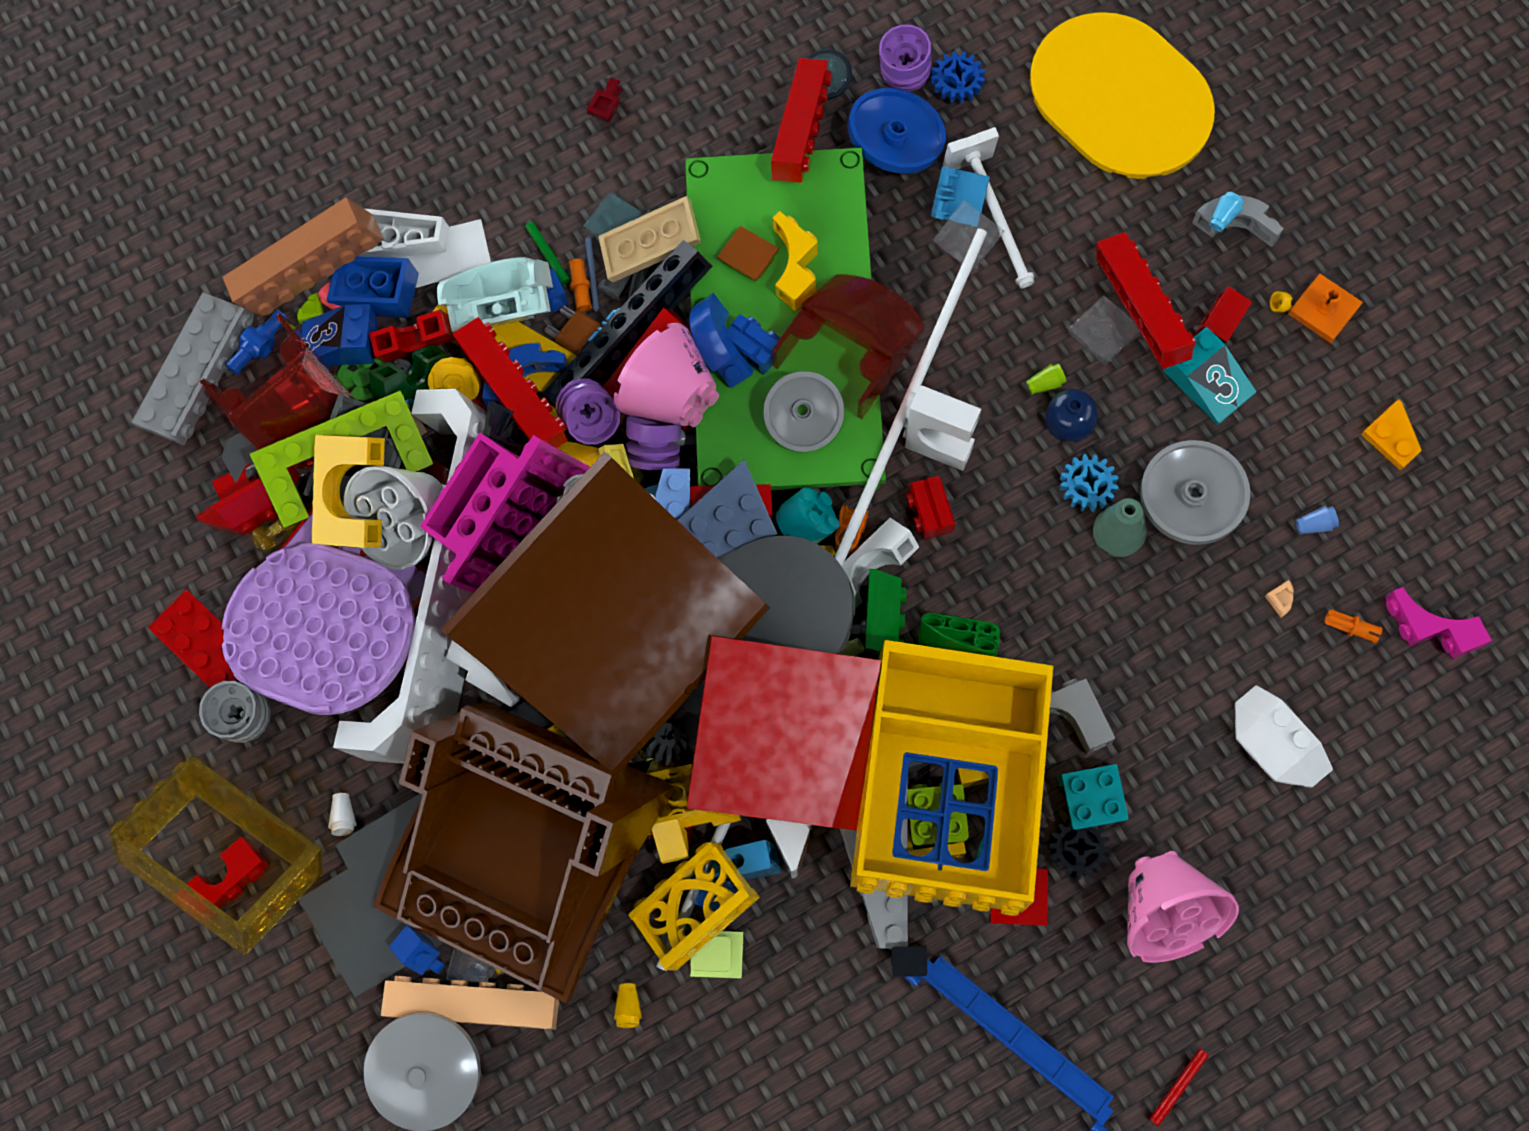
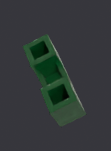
[368,344,449,400]

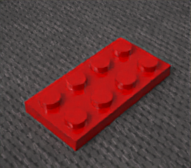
[148,589,240,688]

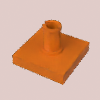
[1288,273,1363,343]

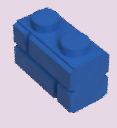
[727,314,783,375]

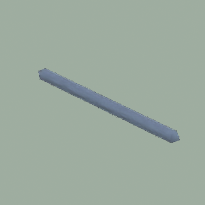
[585,236,599,312]

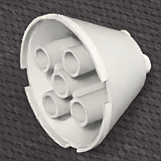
[344,465,446,570]

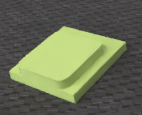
[690,931,744,979]

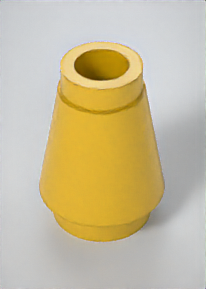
[614,983,642,1028]

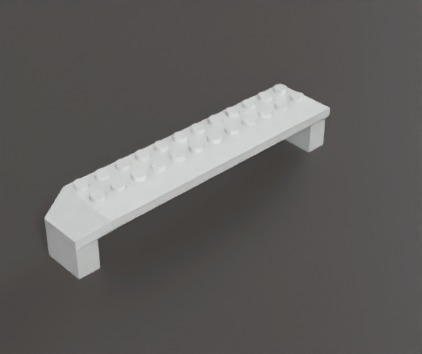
[333,389,512,764]

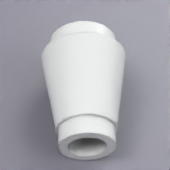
[328,793,357,836]

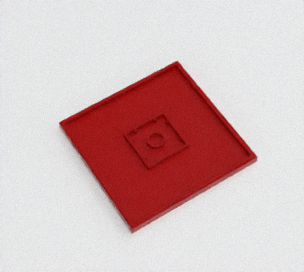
[686,636,881,831]

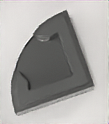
[597,275,631,300]

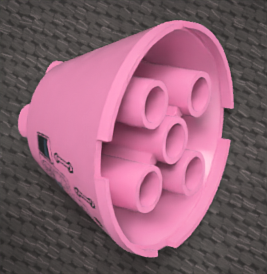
[614,323,719,427]
[1127,851,1239,963]

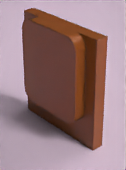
[717,226,779,282]

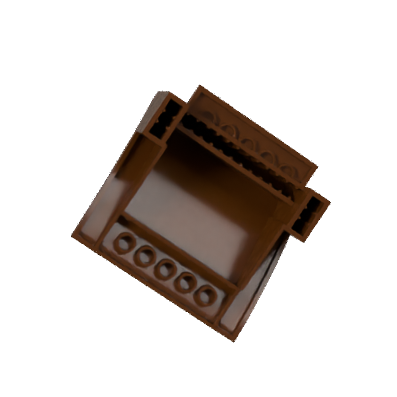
[441,452,770,776]
[373,701,674,1003]

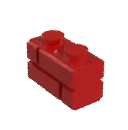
[905,476,956,540]

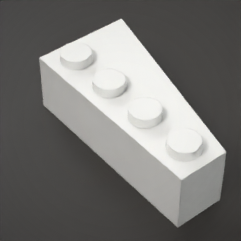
[359,209,450,258]

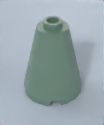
[1093,498,1147,557]

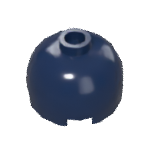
[1045,389,1098,442]

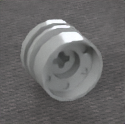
[199,681,271,743]

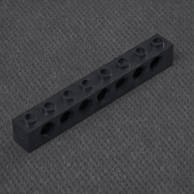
[543,240,713,406]

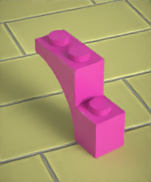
[1385,587,1492,659]

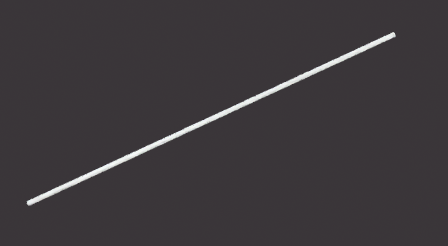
[656,229,987,971]

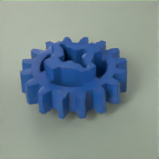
[931,51,985,104]

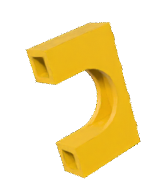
[311,435,385,548]

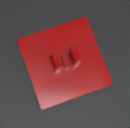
[990,868,1048,926]

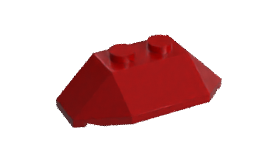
[196,466,299,535]

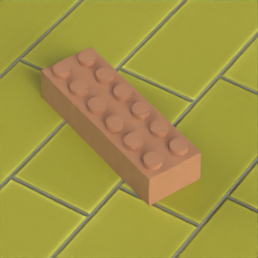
[222,197,384,317]

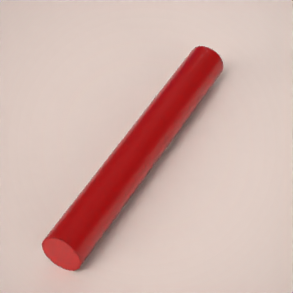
[1149,1048,1209,1127]

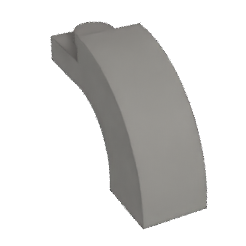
[1192,195,1284,247]

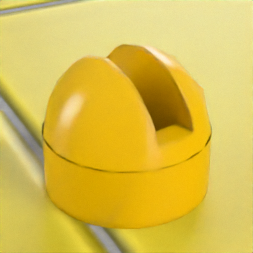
[1270,291,1293,312]

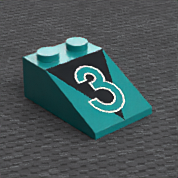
[1163,327,1257,425]

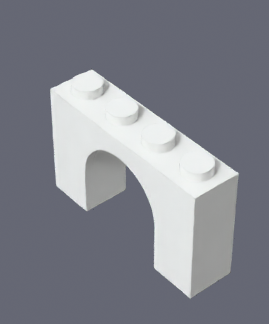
[903,385,981,471]

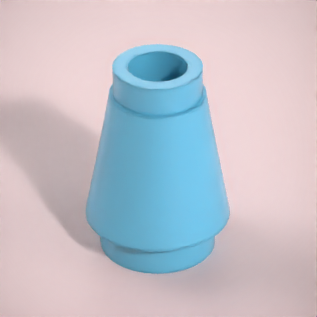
[1209,192,1244,232]

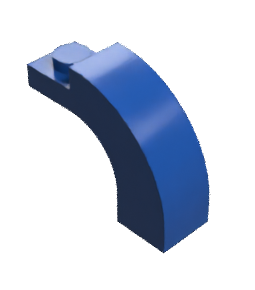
[689,293,754,388]
[482,343,568,408]

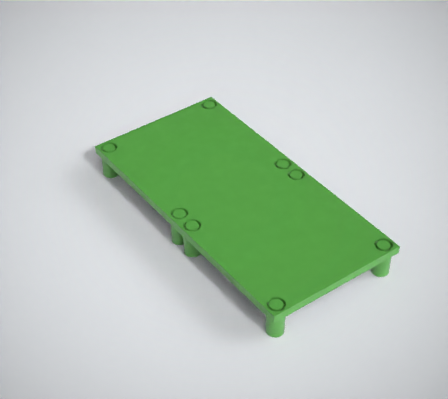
[686,148,886,491]

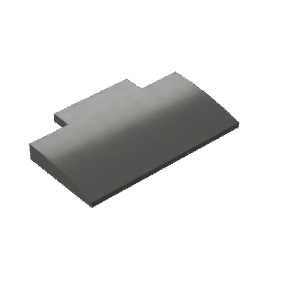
[299,794,445,998]

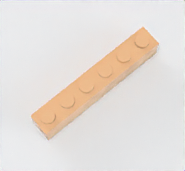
[381,976,559,1030]

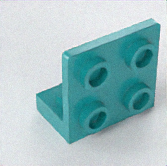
[1057,764,1128,830]

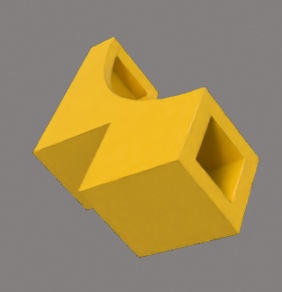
[772,211,818,311]

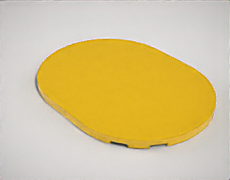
[1030,12,1215,179]

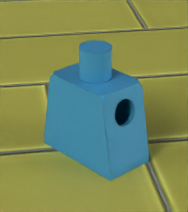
[712,840,781,880]

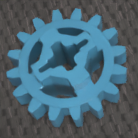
[1060,454,1118,512]

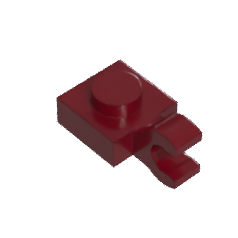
[586,77,622,123]

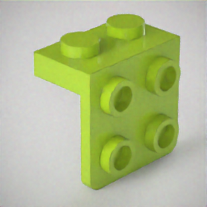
[907,782,969,846]

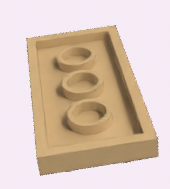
[598,196,701,283]

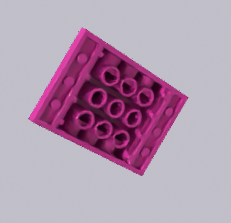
[420,433,590,593]

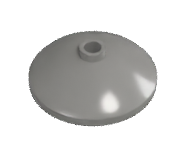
[763,371,844,452]

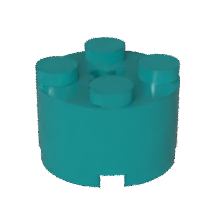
[776,488,840,544]

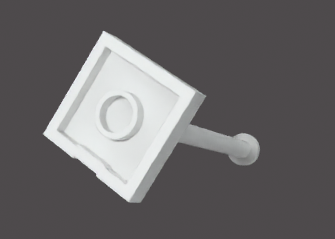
[943,127,1034,288]

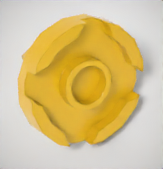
[428,357,481,400]

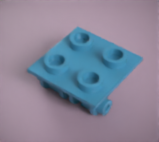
[931,166,990,227]

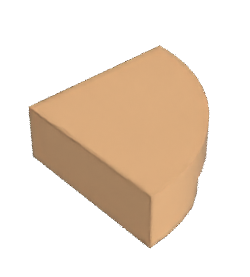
[1265,580,1294,618]

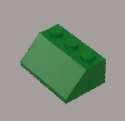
[864,569,906,660]

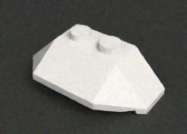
[1235,685,1333,788]

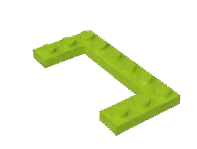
[250,390,433,528]

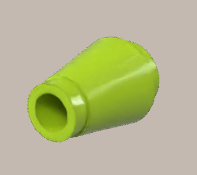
[1026,363,1067,395]

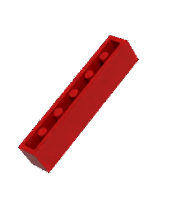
[771,58,832,183]
[1096,232,1195,369]
[453,317,568,448]

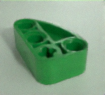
[918,613,1000,657]

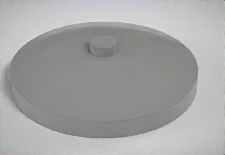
[1140,440,1250,545]
[364,1012,481,1131]

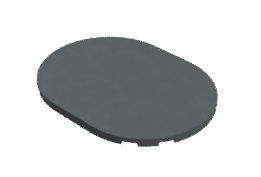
[679,536,855,716]

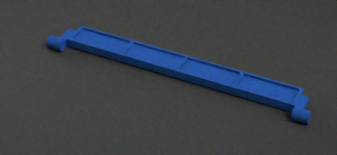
[904,956,1114,1131]

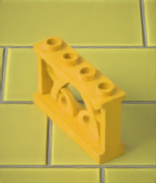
[628,842,760,971]

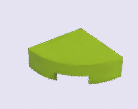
[297,293,324,324]

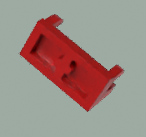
[1194,286,1252,344]

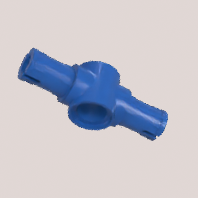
[225,309,288,375]

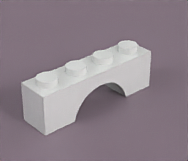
[842,518,919,609]

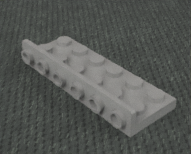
[131,293,254,445]

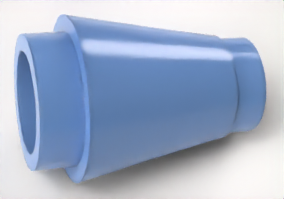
[1295,506,1339,535]

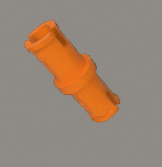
[568,259,592,312]

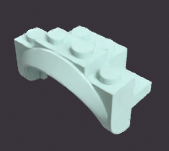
[437,257,553,332]

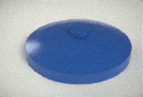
[847,88,946,174]

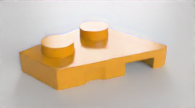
[1361,399,1422,471]

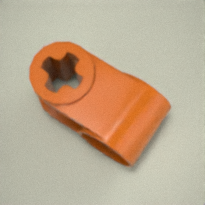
[834,504,869,558]

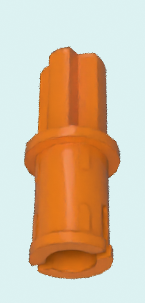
[1325,609,1382,644]

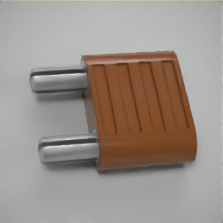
[545,306,603,355]

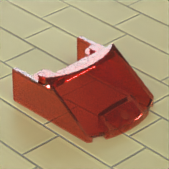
[772,274,925,419]
[199,313,357,469]

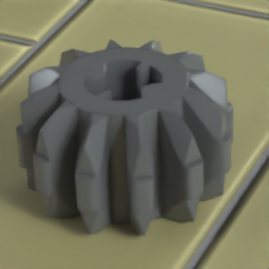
[641,720,689,767]

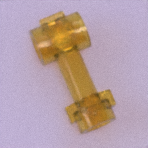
[251,514,296,552]

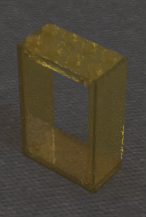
[109,756,323,956]

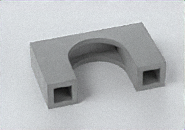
[1049,678,1115,755]

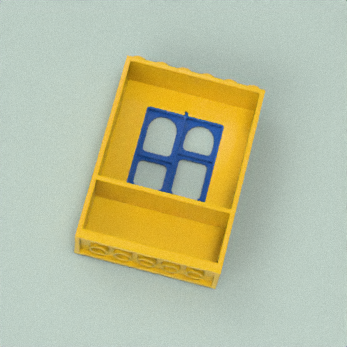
[850,640,1053,916]

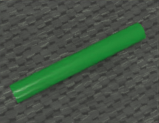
[525,222,571,286]

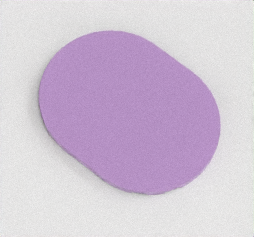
[222,543,415,715]

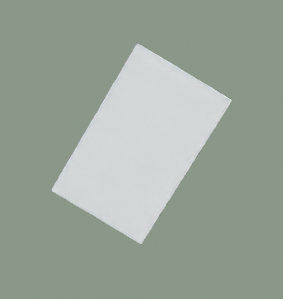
[399,219,491,288]

